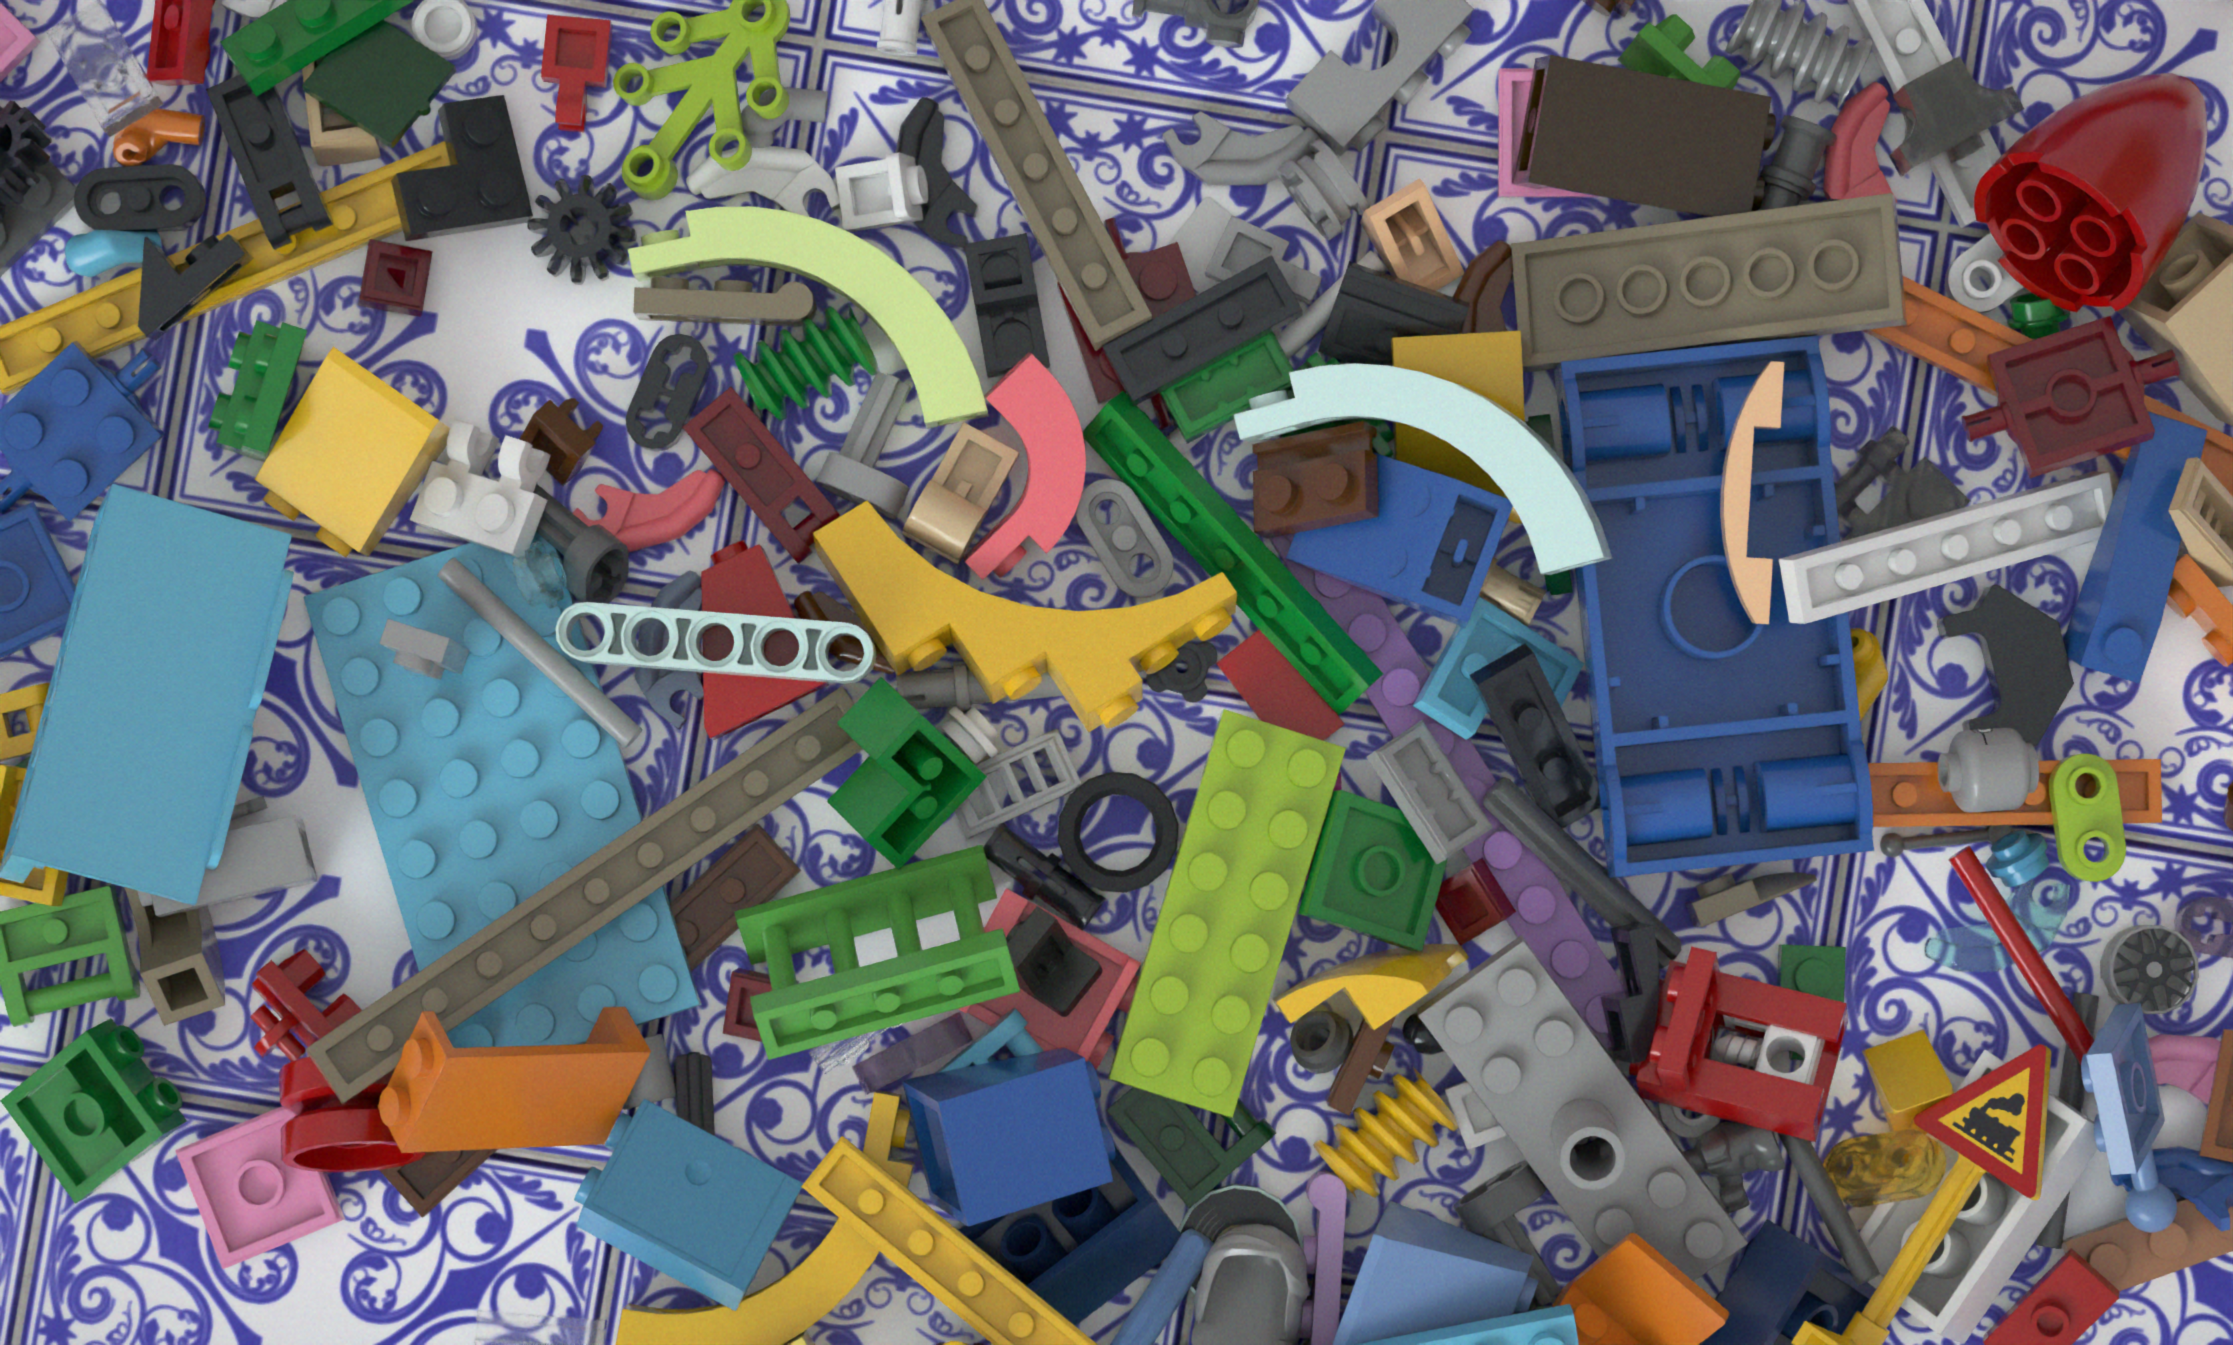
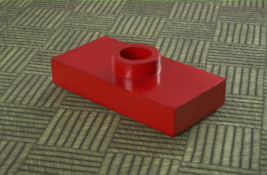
[1982,1248,2120,1345]

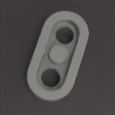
[1076,479,1174,598]

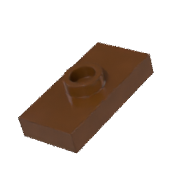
[1325,1015,1397,1116]

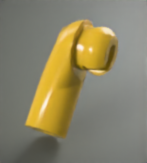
[1850,628,1888,722]

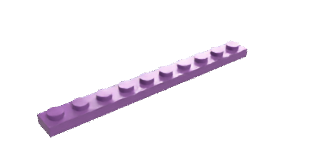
[1269,533,1624,1049]

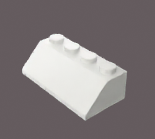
[1839,1050,2098,1344]

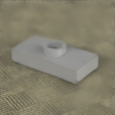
[1366,720,1493,864]

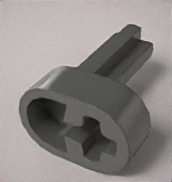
[533,484,629,604]
[1453,1160,1561,1311]

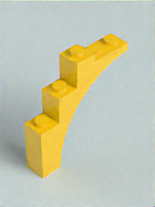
[813,500,1237,733]

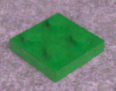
[1298,790,1448,952]

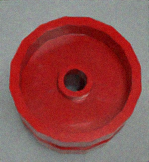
[279,1057,426,1172]

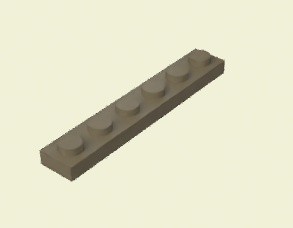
[921,0,1152,351]

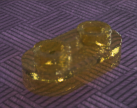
[1823,1129,1946,1207]

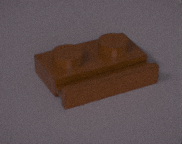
[1252,421,1379,539]

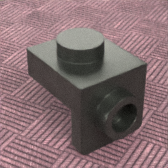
[1006,906,1103,1017]

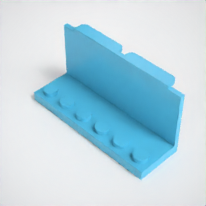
[0,484,294,905]

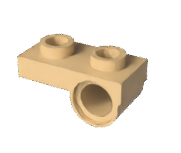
[902,422,1020,566]

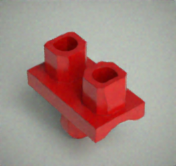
[250,949,362,1062]

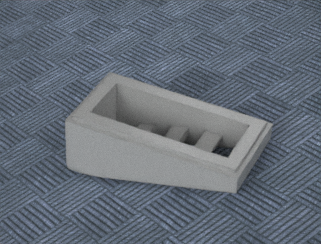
[955,728,1082,839]

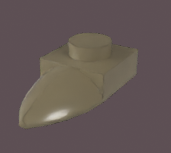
[1685,872,1817,927]

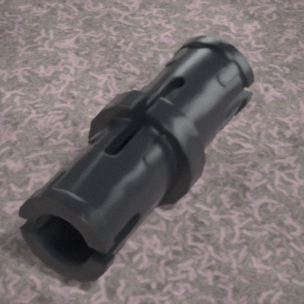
[983,823,1106,931]

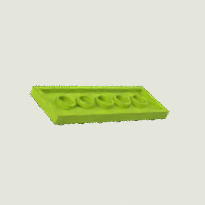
[1107,709,1346,1118]

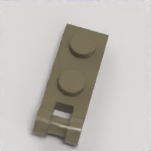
[633,277,817,327]

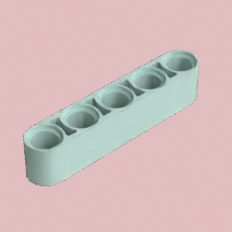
[555,602,876,684]

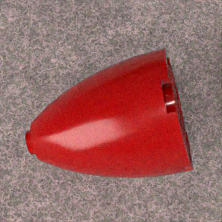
[1974,73,2208,313]

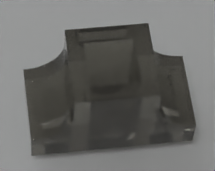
[1889,56,2025,177]

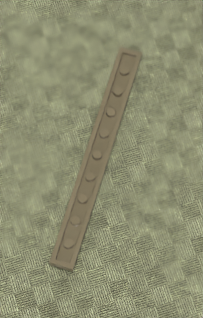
[305,686,863,1104]

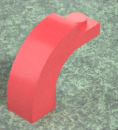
[963,351,1086,580]

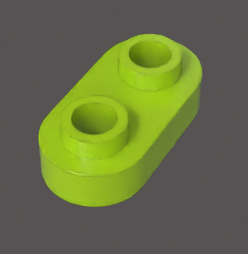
[2049,754,2126,882]

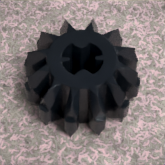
[527,175,637,285]

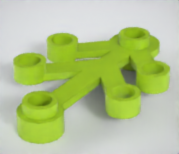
[613,0,791,201]

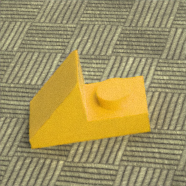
[1862,1029,1954,1167]

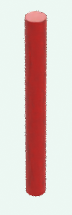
[1948,846,2095,1065]

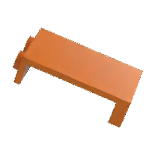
[377,1007,651,1153]

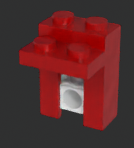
[1629,946,1848,1142]

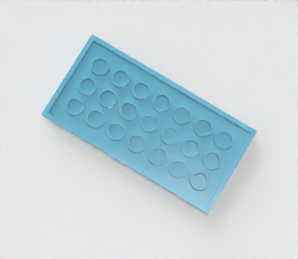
[303,532,702,1048]

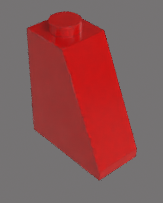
[701,540,829,740]

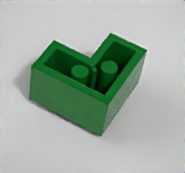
[826,677,987,870]

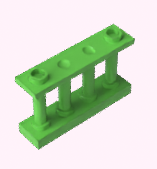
[734,844,1020,1060]

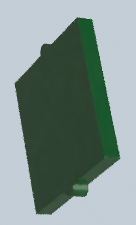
[302,19,456,149]

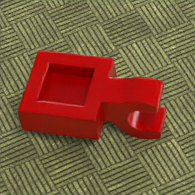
[541,14,613,133]

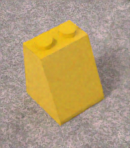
[255,346,450,558]

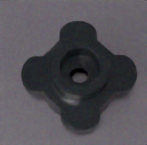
[1146,641,1218,703]

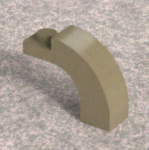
[124,887,225,1026]

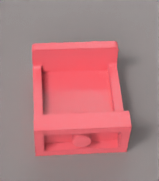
[958,888,1141,1070]

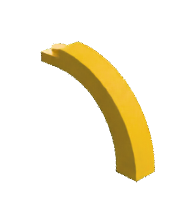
[616,1090,915,1345]

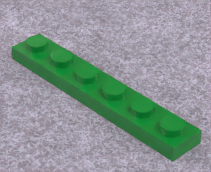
[1082,391,1383,716]

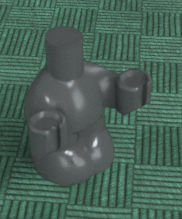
[1683,1122,1786,1213]

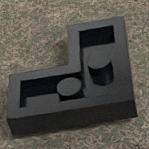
[391,95,533,242]

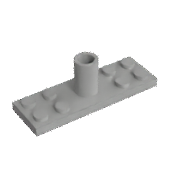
[1417,935,1748,1282]

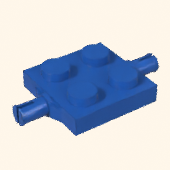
[0,341,165,522]

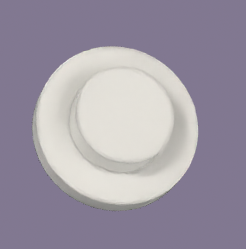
[941,706,999,765]

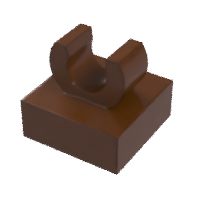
[519,398,603,486]

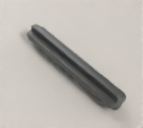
[1483,777,1682,969]

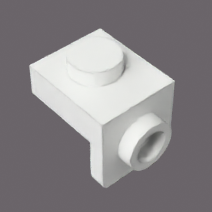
[835,152,928,232]

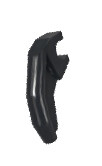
[895,97,978,251]

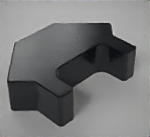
[1936,584,2074,746]

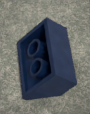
[959,1143,1181,1326]
[1699,1219,1876,1345]

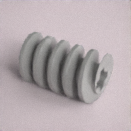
[1725,0,1872,110]

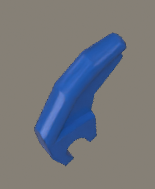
[2109,1146,2233,1231]

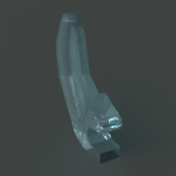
[1924,880,2070,972]

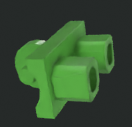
[1617,14,1741,89]

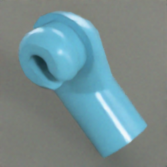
[65,230,162,277]

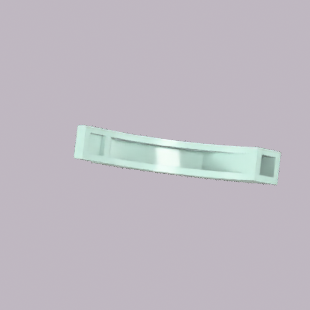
[1234,363,1612,575]

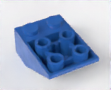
[1286,452,1513,628]

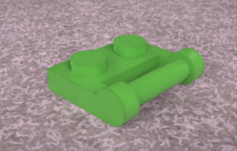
[0,885,141,1027]

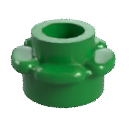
[2007,292,2071,339]

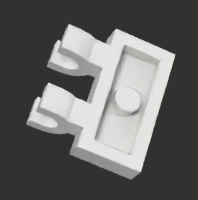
[410,419,551,560]

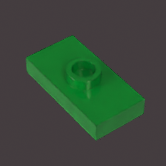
[1159,332,1294,444]

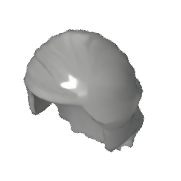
[1191,1224,1310,1345]

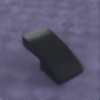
[964,233,1050,378]
[1600,922,1659,1063]

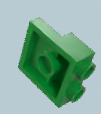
[208,320,307,462]
[0,1018,187,1204]

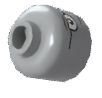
[1937,728,2039,813]

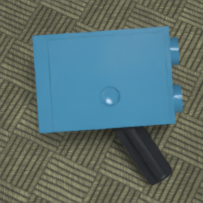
[574,1052,803,1311]

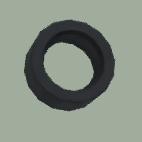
[1058,772,1179,893]

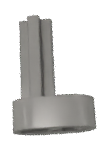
[816,371,911,519]

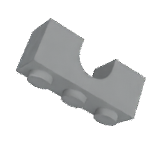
[1285,0,1474,157]

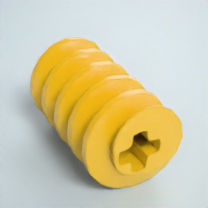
[1313,1067,1459,1199]

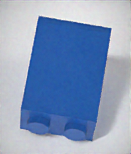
[902,1047,1116,1227]

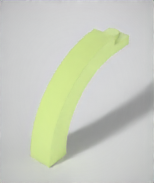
[628,206,989,429]

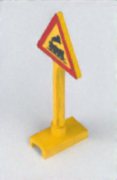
[1791,1044,2051,1345]

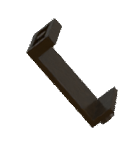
[1513,55,1776,217]

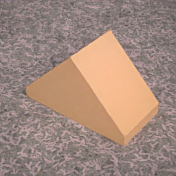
[1360,178,1465,291]

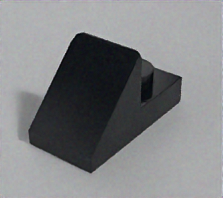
[138,234,254,340]

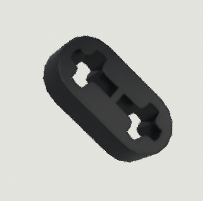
[625,334,710,452]

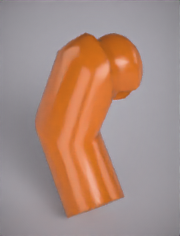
[112,107,205,167]

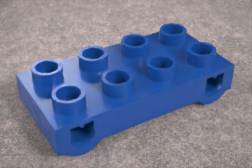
[1554,336,1874,878]

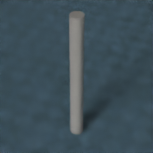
[437,557,643,748]

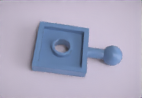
[2081,1003,2177,1233]

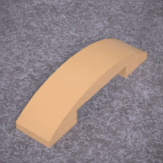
[1720,361,1784,624]

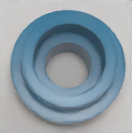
[1986,830,2049,887]

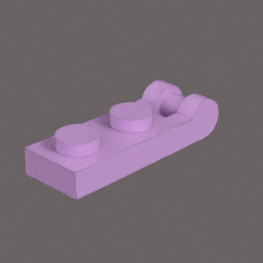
[1300,1170,1347,1345]

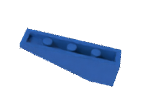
[2063,411,2207,684]

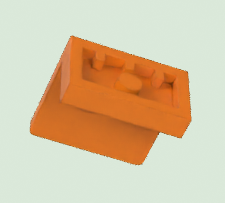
[1552,1233,1729,1345]

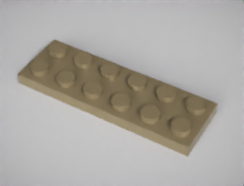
[1511,193,1907,372]

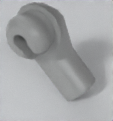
[741,87,828,148]

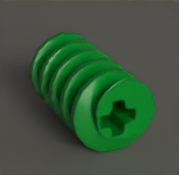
[733,303,878,421]

